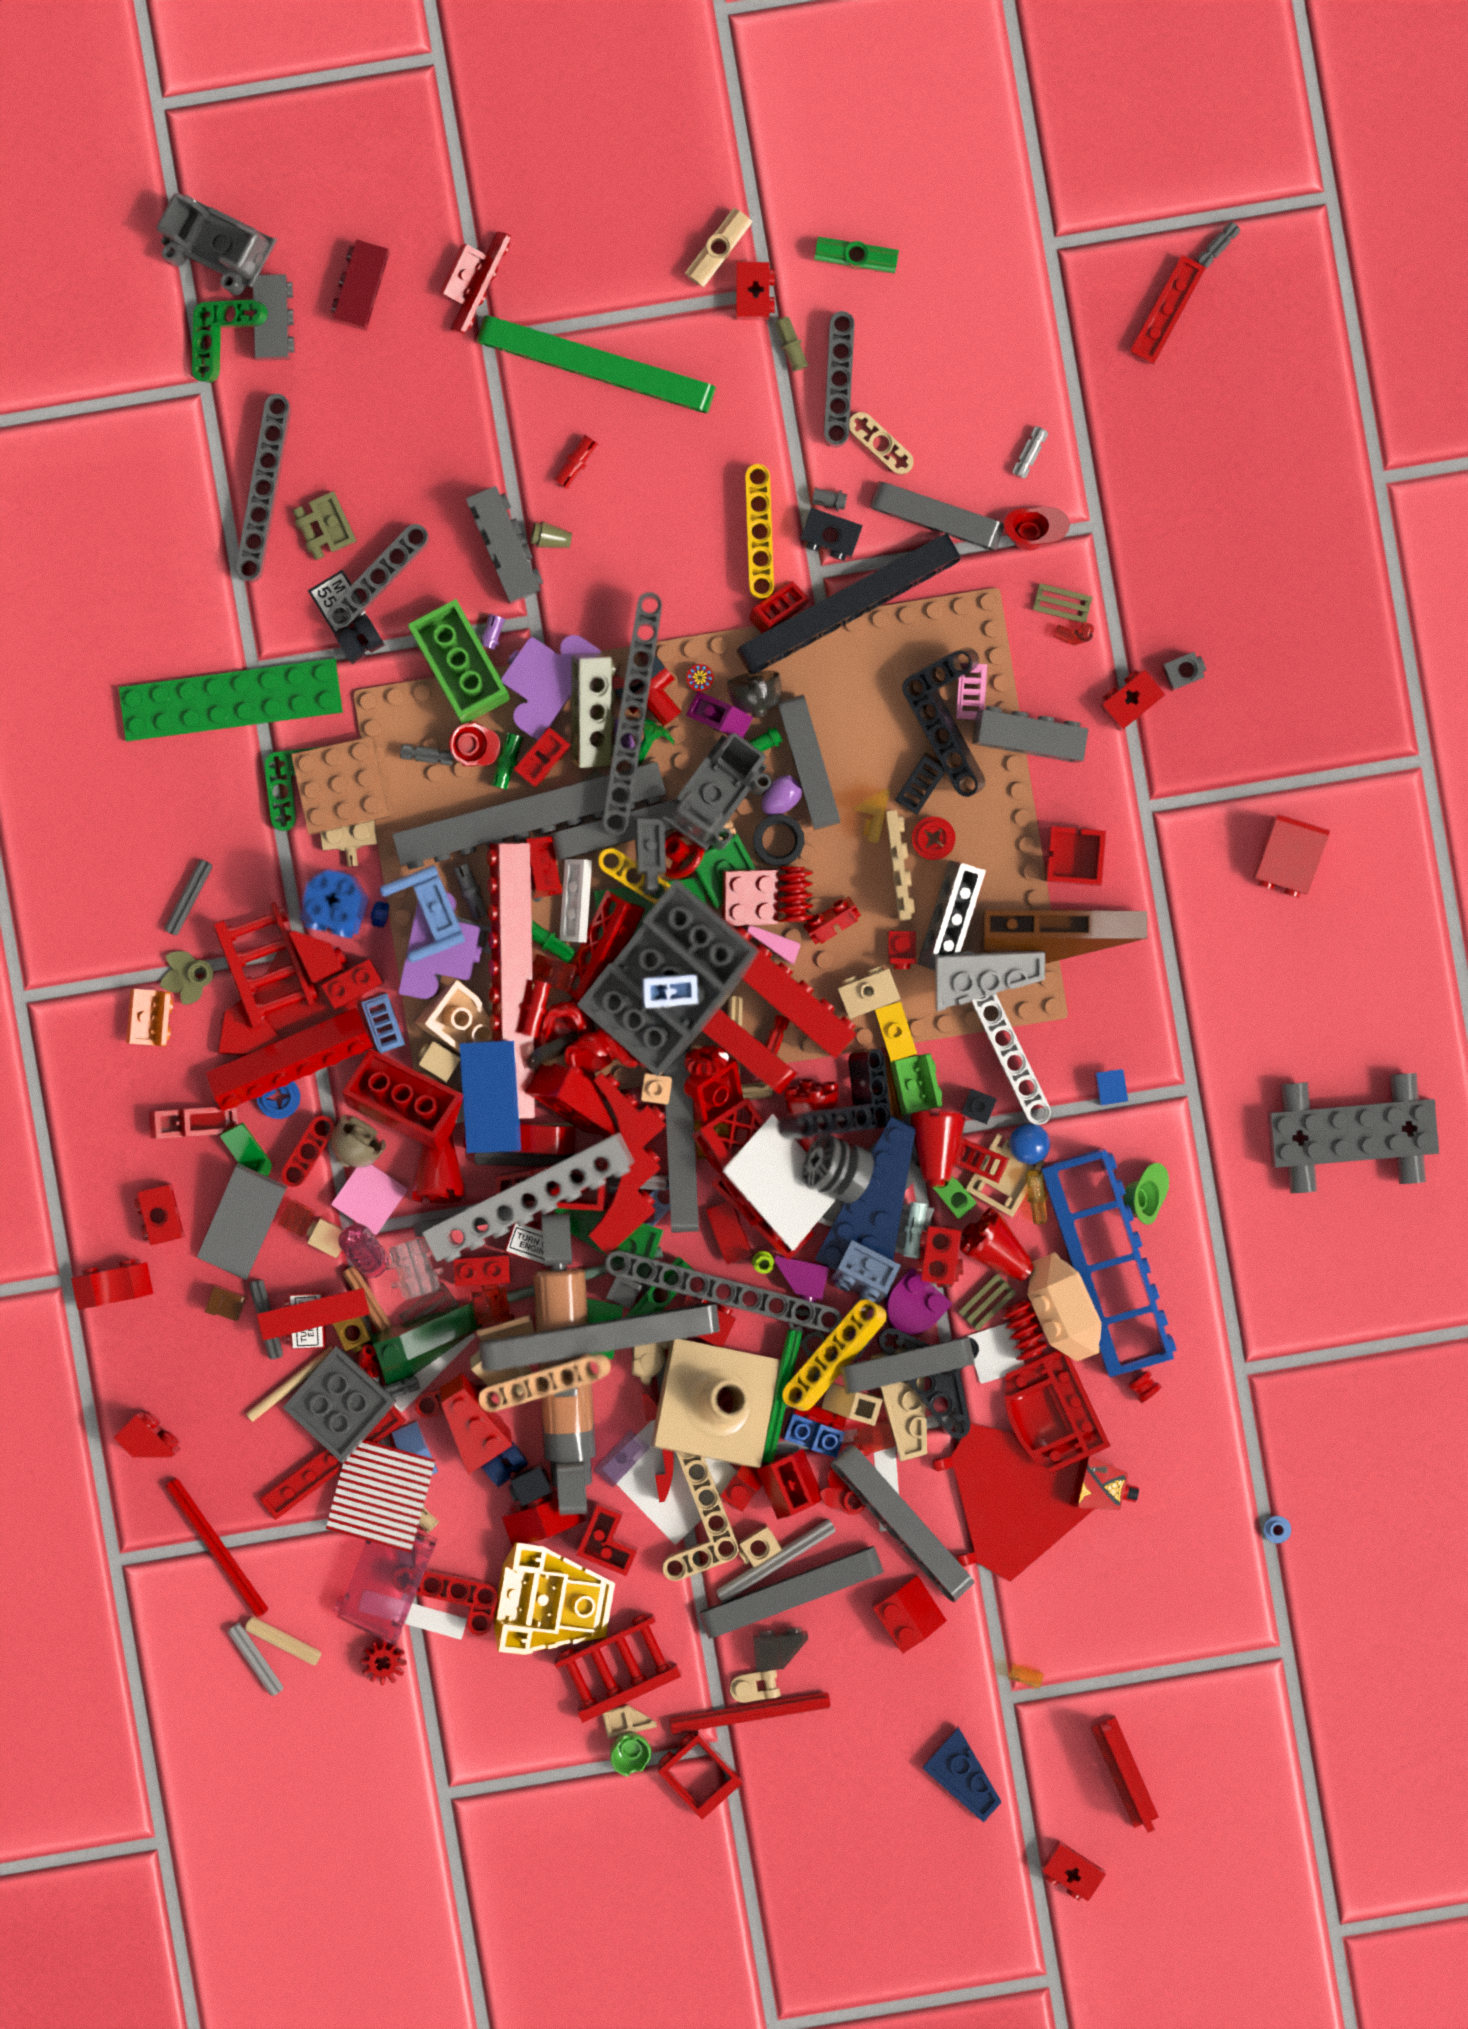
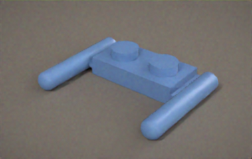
[380,865,466,963]

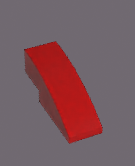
[149,1107,238,1139]

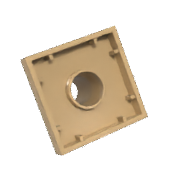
[651,1339,780,1468]

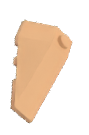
[415,980,493,1056]

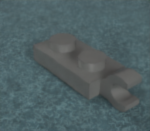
[635,818,666,895]

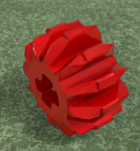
[360,1638,407,1685]

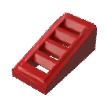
[749,581,810,633]
[955,1137,1010,1184]

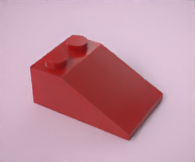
[526,1063,617,1136]

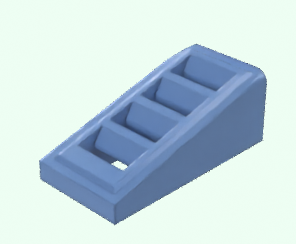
[361,993,406,1053]

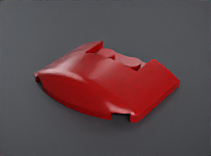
[1004,1350,1111,1473]

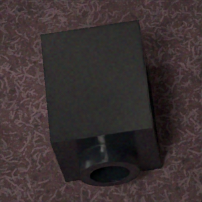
[960,1088,997,1124]

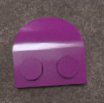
[884,1267,953,1335]

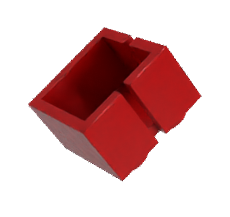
[1045,826,1106,886]

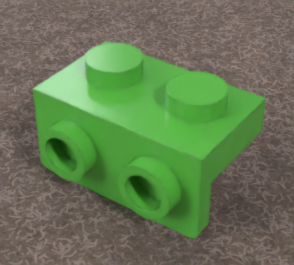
[890,1053,942,1115]

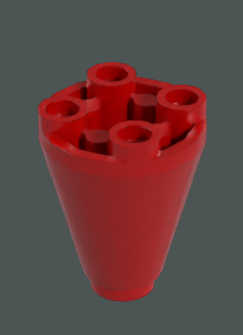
[784,1079,838,1153]
[959,1207,1034,1281]

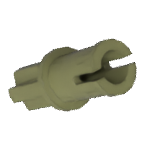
[775,317,809,372]

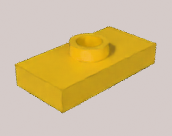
[875,1001,917,1062]

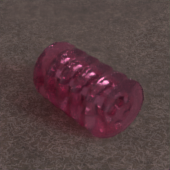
[338,1224,389,1278]

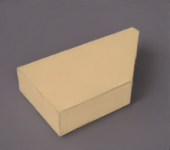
[602,1704,657,1738]

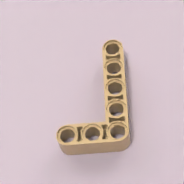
[663,1452,738,1581]

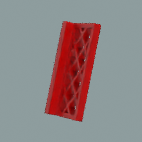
[691,1097,765,1226]
[1090,1716,1159,1833]

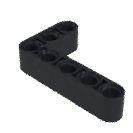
[902,647,985,797]
[777,1048,891,1139]

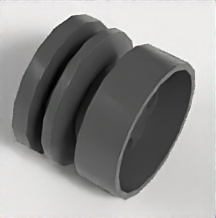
[802,1135,873,1203]

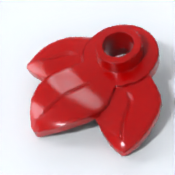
[819,1466,865,1515]

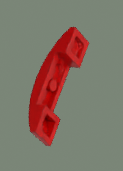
[642,1392,674,1503]

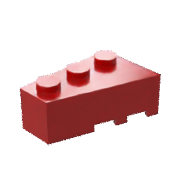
[440,1373,512,1475]

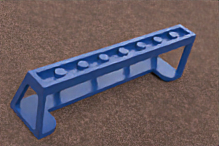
[1040,1148,1177,1377]

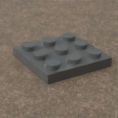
[283,1346,397,1463]

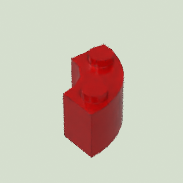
[71,1259,154,1310]

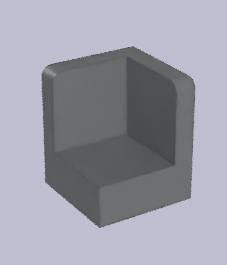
[606,1277,643,1309]

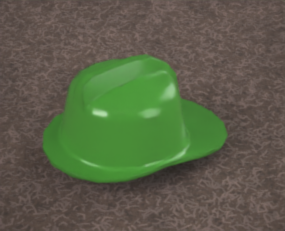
[1123,1163,1169,1225]

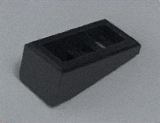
[895,752,946,815]

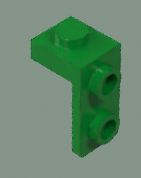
[221,1122,273,1177]

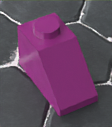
[686,691,753,738]
[774,1254,829,1303]

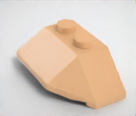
[1028,1252,1101,1361]

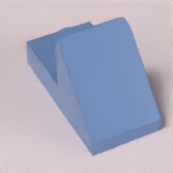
[392,1421,438,1475]

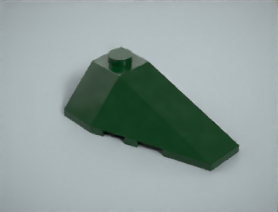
[370,1300,482,1385]

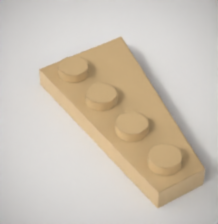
[885,810,915,921]

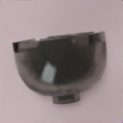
[727,670,782,718]

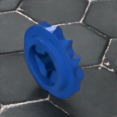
[257,1081,301,1119]

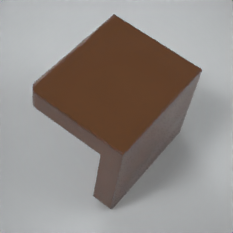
[205,1285,247,1321]

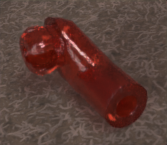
[1053,622,1094,646]

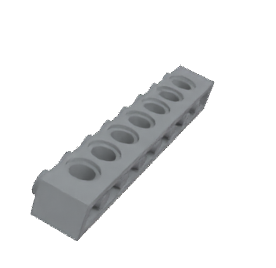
[422,1133,635,1263]

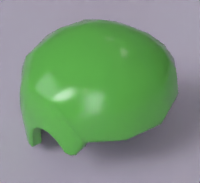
[610,1732,651,1777]

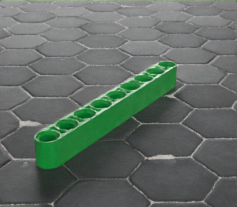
[476,315,717,414]

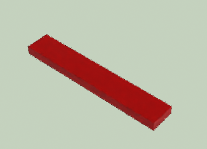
[259,1405,406,1521]

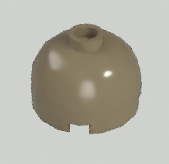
[330,1115,386,1168]

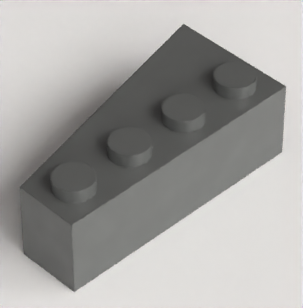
[466,486,543,604]

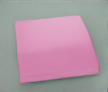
[331,1164,408,1235]

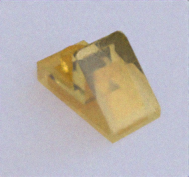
[852,789,890,844]

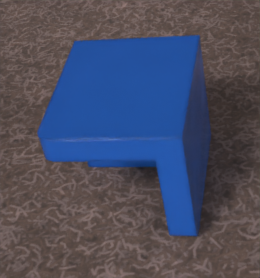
[1094,1069,1128,1105]

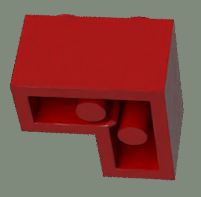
[501,1490,585,1547]
[576,1502,637,1577]

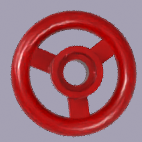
[664,830,704,879]

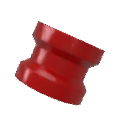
[1127,1370,1162,1403]

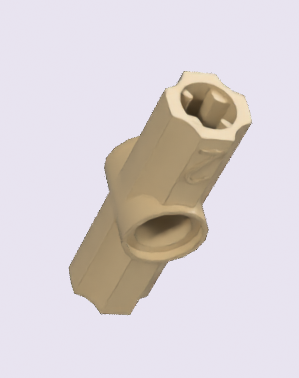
[685,208,753,288]

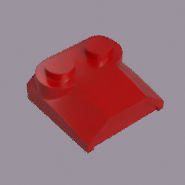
[684,1057,744,1128]

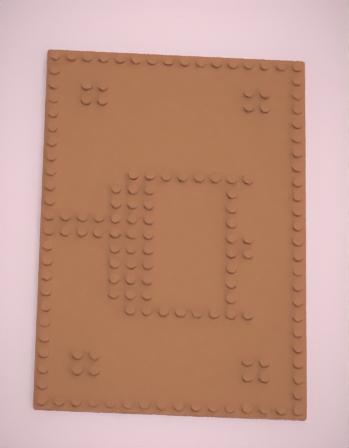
[354,588,1068,1103]

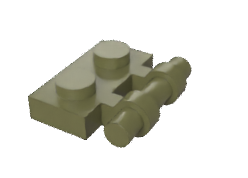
[292,491,357,561]

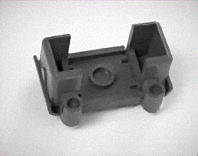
[156,193,277,295]
[661,733,771,851]

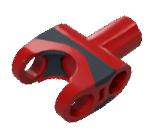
[611,653,682,727]

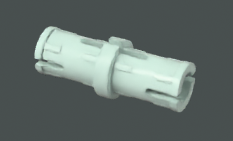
[903,1202,928,1258]

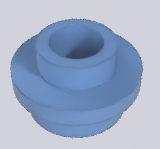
[1264,1516,1291,1543]

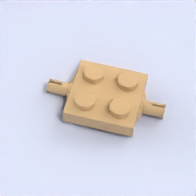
[321,821,378,867]

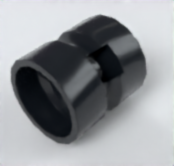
[334,615,385,665]

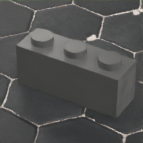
[253,274,295,361]

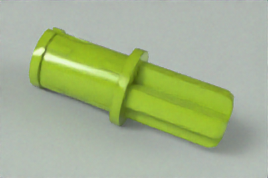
[752,1251,774,1274]

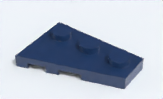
[922,1726,1002,1823]

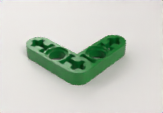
[192,300,268,383]
[265,746,327,831]

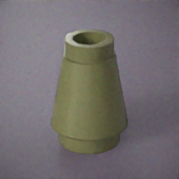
[530,521,572,548]

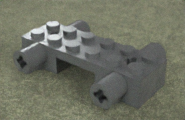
[1267,1073,1439,1193]

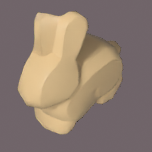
[631,1338,687,1385]

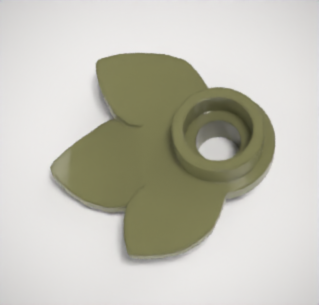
[160,951,214,1005]

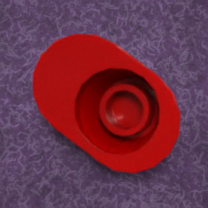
[1004,507,1070,551]

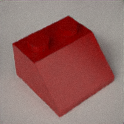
[289,931,347,984]
[872,1575,947,1654]

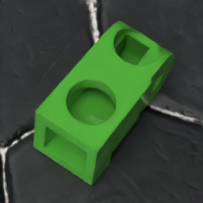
[933,1176,977,1219]

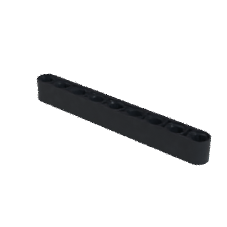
[736,534,962,675]

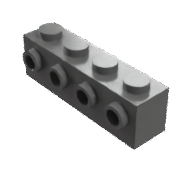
[972,706,1088,763]

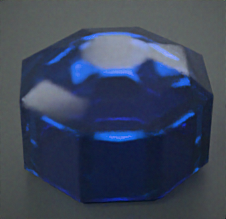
[370,901,390,928]

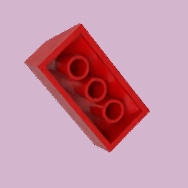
[342,1048,463,1152]

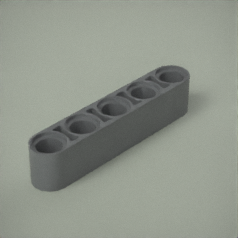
[824,311,855,448]
[870,481,1004,551]
[328,524,429,630]
[777,694,841,830]
[550,800,675,861]
[840,1337,975,1394]

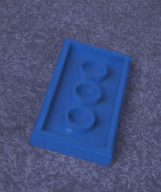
[460,1040,521,1153]

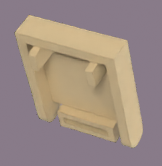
[965,1133,1045,1217]

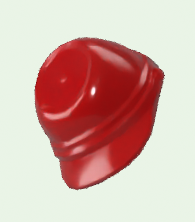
[448,721,500,767]

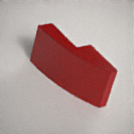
[706,1202,753,1264]

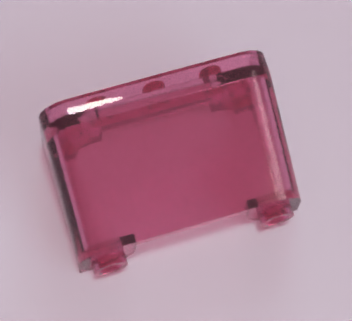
[333,1531,438,1645]

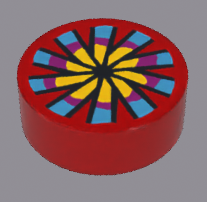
[686,664,714,692]

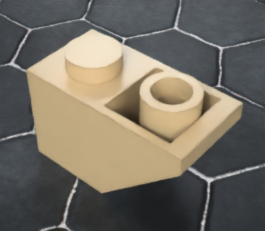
[822,1383,883,1426]

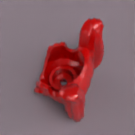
[533,998,594,1062]
[565,1027,639,1093]

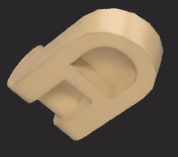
[730,1668,781,1702]

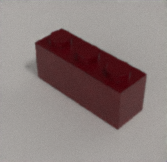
[330,240,390,331]

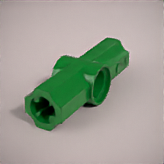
[814,236,899,274]
[625,1256,695,1317]

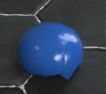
[1008,1123,1050,1165]

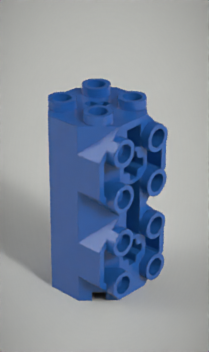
[300,870,369,938]

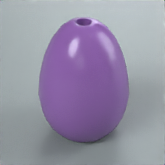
[761,775,802,816]

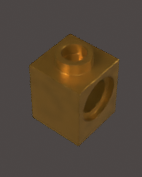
[333,1316,371,1353]

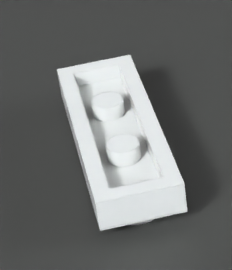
[559,859,592,942]

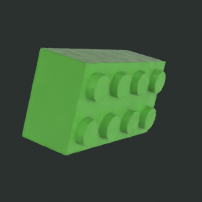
[408,599,510,725]

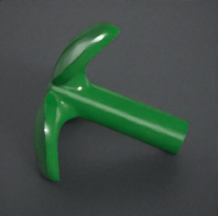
[632,718,675,765]

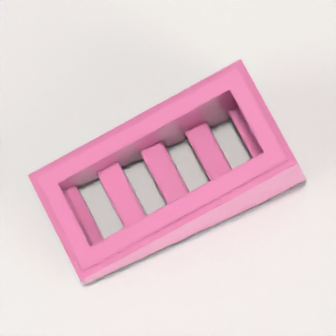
[956,663,987,720]
[747,926,801,965]

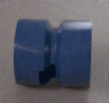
[481,1441,529,1487]

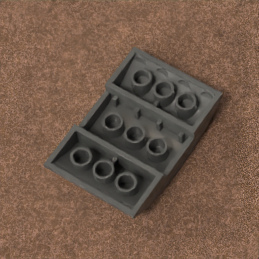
[577,879,759,1077]

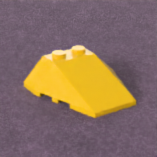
[493,1543,615,1655]

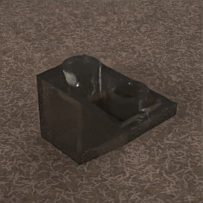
[753,1627,808,1672]

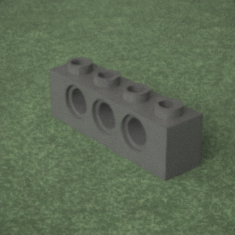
[917,860,985,970]

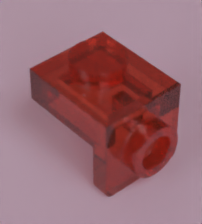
[853,1420,896,1456]

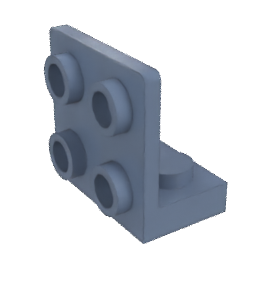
[830,1240,901,1304]

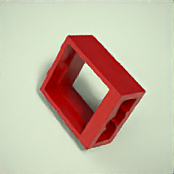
[658,1731,743,1820]

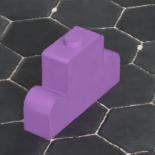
[502,635,602,741]
[398,892,482,999]

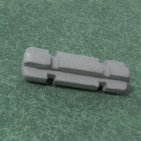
[1012,426,1048,479]

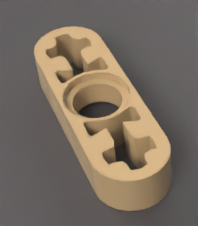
[849,412,914,475]

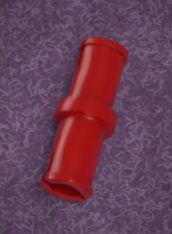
[554,434,599,489]
[521,980,551,1038]

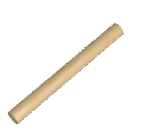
[246,1345,334,1422]

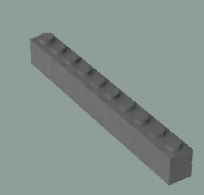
[392,762,666,870]

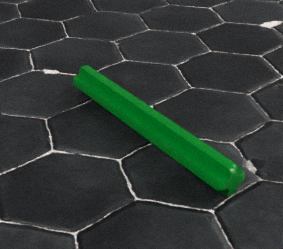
[762,1329,802,1463]

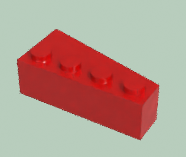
[495,1156,609,1211]

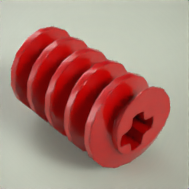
[778,867,813,922]
[1001,1300,1047,1361]

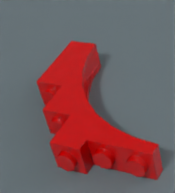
[588,1072,666,1256]

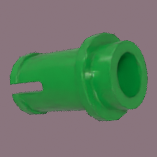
[747,727,783,752]

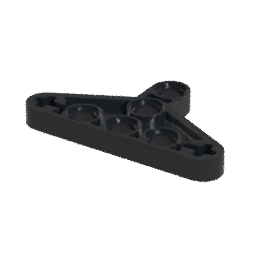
[877,1328,979,1438]

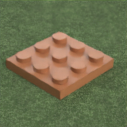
[291,737,390,835]

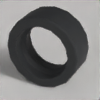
[753,814,805,866]

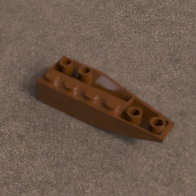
[983,910,1147,964]

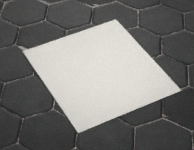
[723,1114,836,1250]
[602,1420,736,1545]

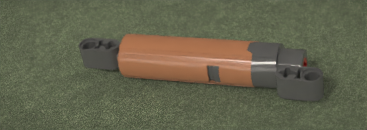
[533,1213,596,1515]

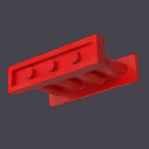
[213,901,317,1029]
[554,1613,681,1723]

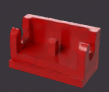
[524,837,563,898]

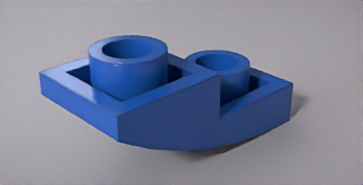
[782,1412,846,1458]

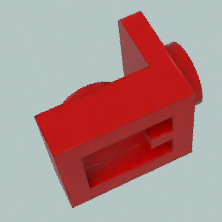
[888,931,916,969]

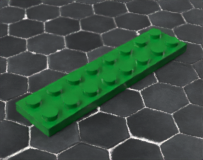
[119,658,343,742]

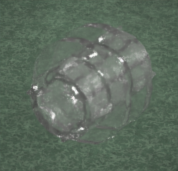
[384,1237,444,1300]

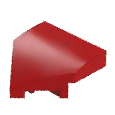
[217,1000,280,1056]

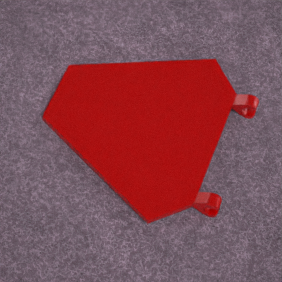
[932,1423,1094,1582]

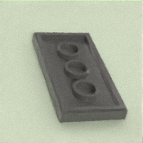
[197,1163,288,1280]

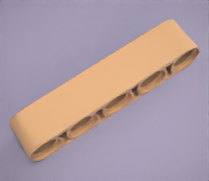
[479,1354,610,1412]

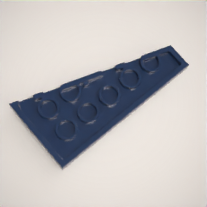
[814,1115,916,1297]

